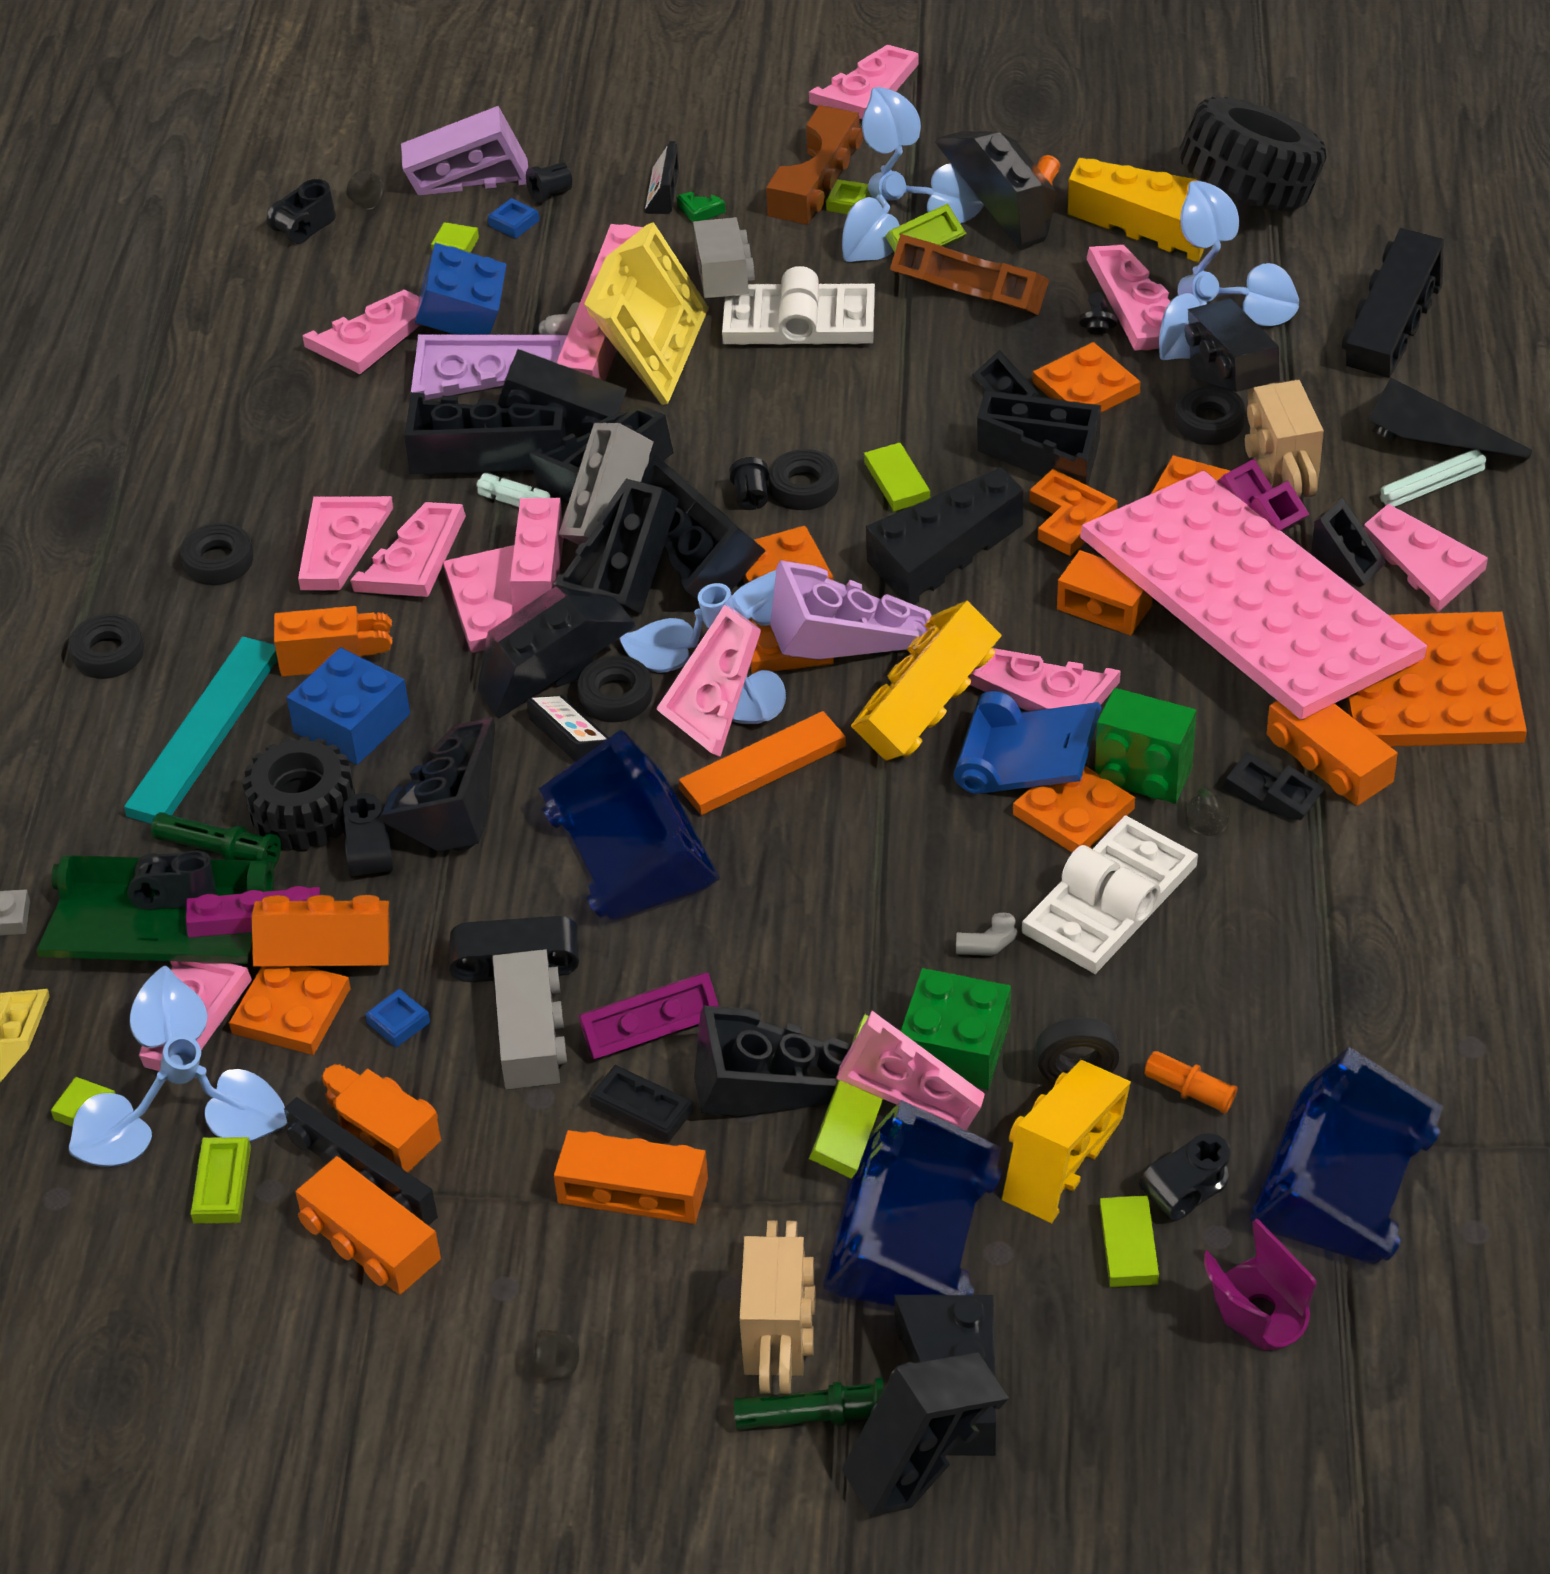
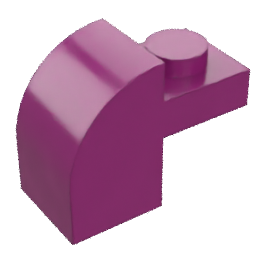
[1218,459,1310,532]

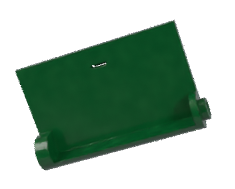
[37,855,274,964]

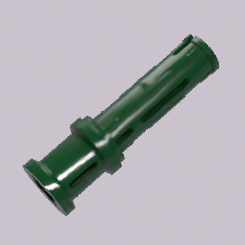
[151,812,281,869]
[734,1377,884,1430]

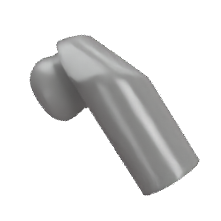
[539,302,580,335]
[956,912,1017,956]

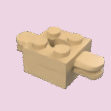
[1245,380,1324,498]
[740,1221,816,1394]

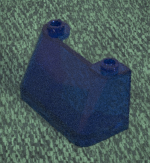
[539,729,720,920]
[1251,1046,1443,1264]
[823,1100,1002,1307]

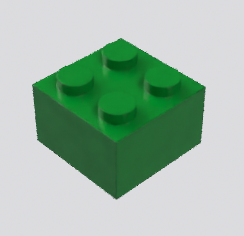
[1095,687,1197,804]
[901,968,1011,1090]

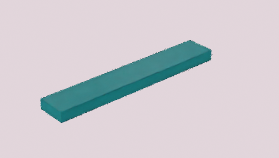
[124,636,278,824]

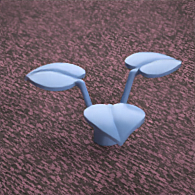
[842,87,984,262]
[1159,181,1299,360]
[620,570,786,724]
[69,966,287,1167]

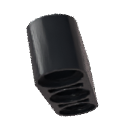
[449,916,579,982]

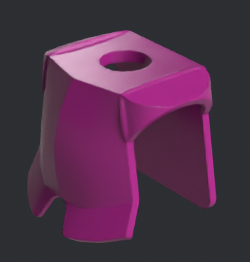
[1204,1219,1317,1350]

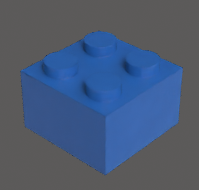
[415,242,507,335]
[286,647,410,765]

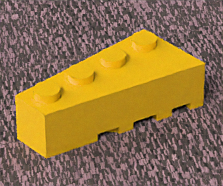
[1068,158,1205,263]
[851,600,1002,761]

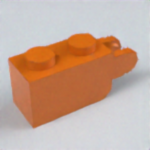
[274,606,392,677]
[321,1064,441,1172]

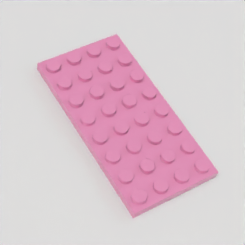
[1080,471,1427,720]

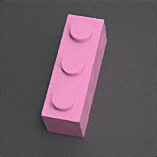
[510,498,564,614]

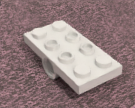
[722,266,875,345]
[1022,815,1198,974]

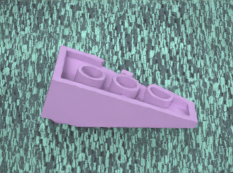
[770,560,932,659]

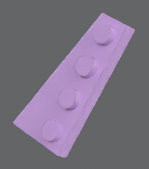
[411,335,567,400]

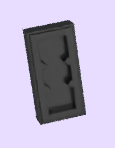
[590,1065,693,1143]

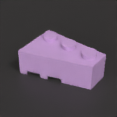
[401,106,528,195]

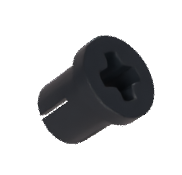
[526,162,573,203]
[729,457,769,510]

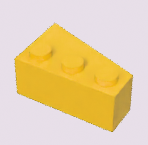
[1002,1060,1131,1224]

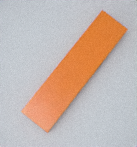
[679,711,846,815]

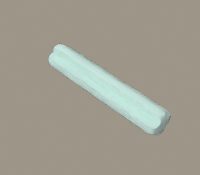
[1380,449,1486,507]

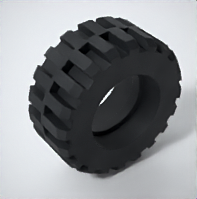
[1179,96,1327,211]

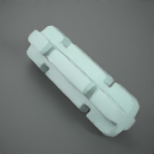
[477,473,550,507]

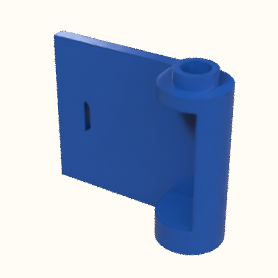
[954,691,1102,794]

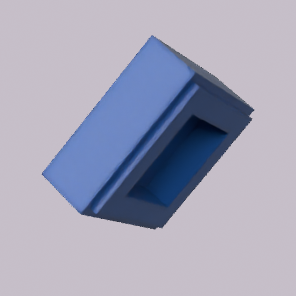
[488,198,539,239]
[365,988,430,1048]

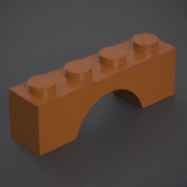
[766,105,863,225]
[890,234,1050,315]

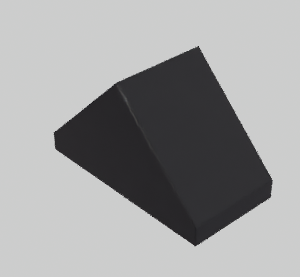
[1311,497,1386,587]

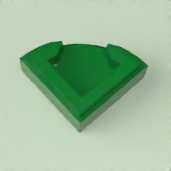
[676,192,726,222]

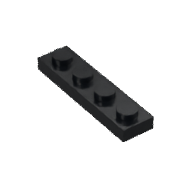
[284,1097,438,1226]

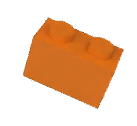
[1057,550,1153,636]

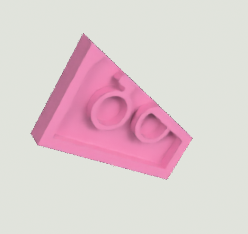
[809,45,919,119]
[302,290,421,374]
[298,496,393,590]
[350,502,466,597]
[836,1011,985,1134]

